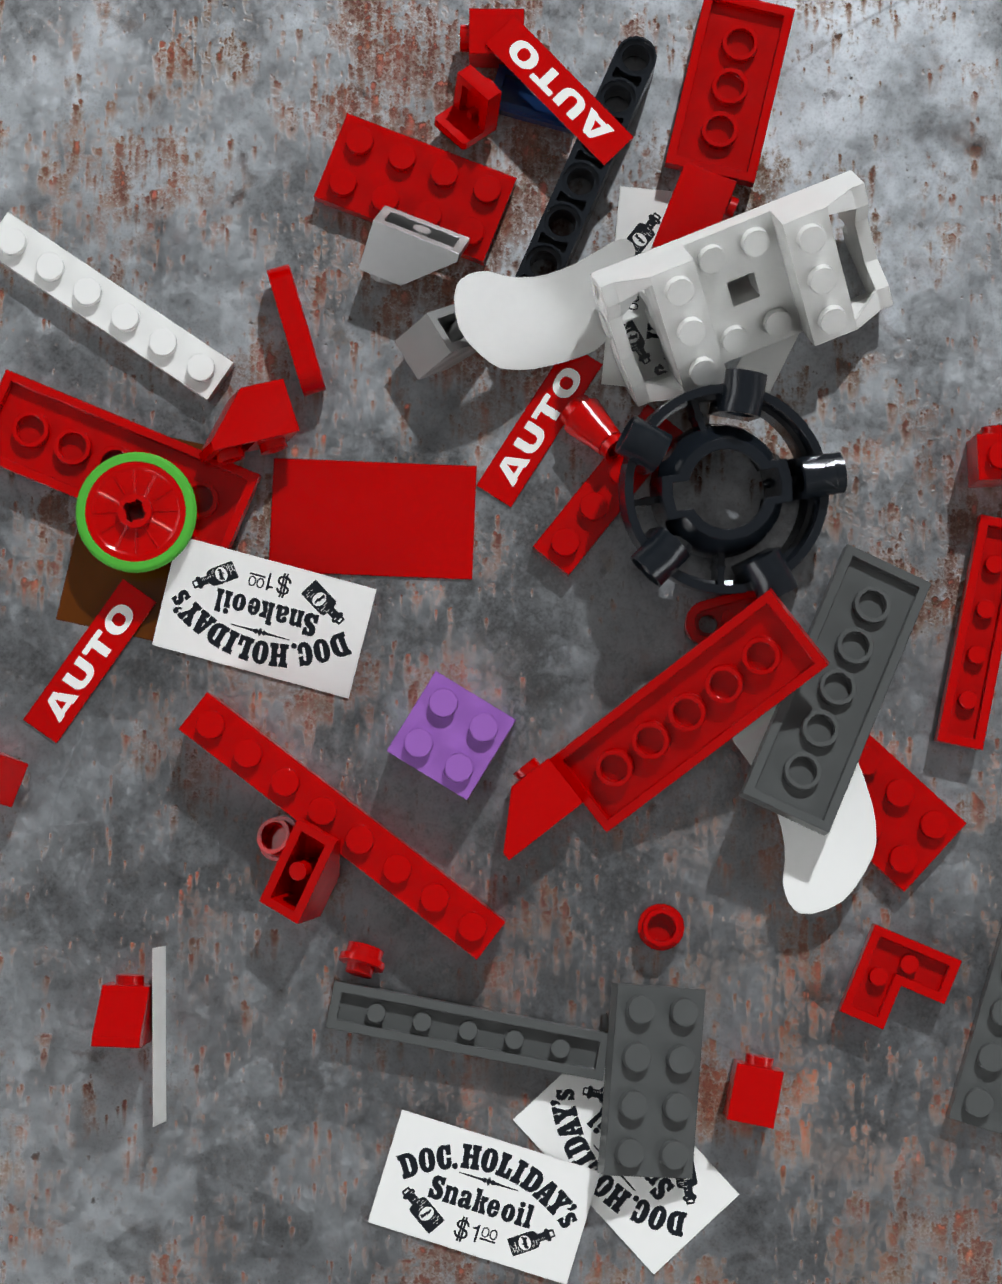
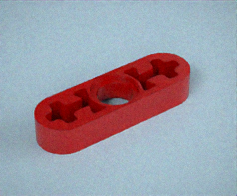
[267,264,326,397]

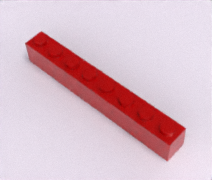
[179,692,506,960]

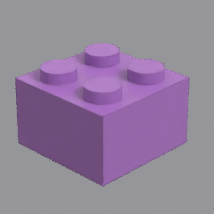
[387,671,516,801]

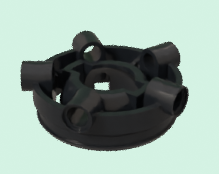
[614,368,847,598]

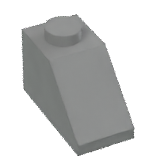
[358,205,470,286]
[395,304,477,380]

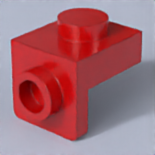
[434,64,502,150]

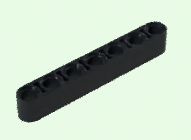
[515,36,657,277]

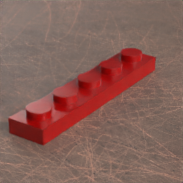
[934,514,1002,751]

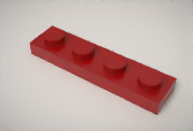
[533,404,683,577]

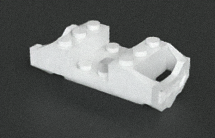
[590,170,894,407]

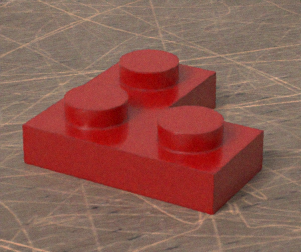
[837,923,962,1029]

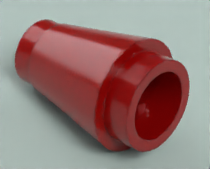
[561,395,621,460]

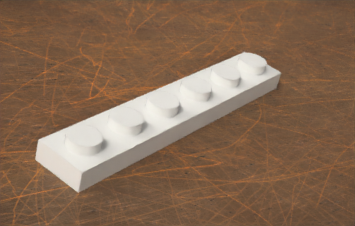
[0,212,235,403]

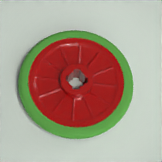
[75,452,197,573]

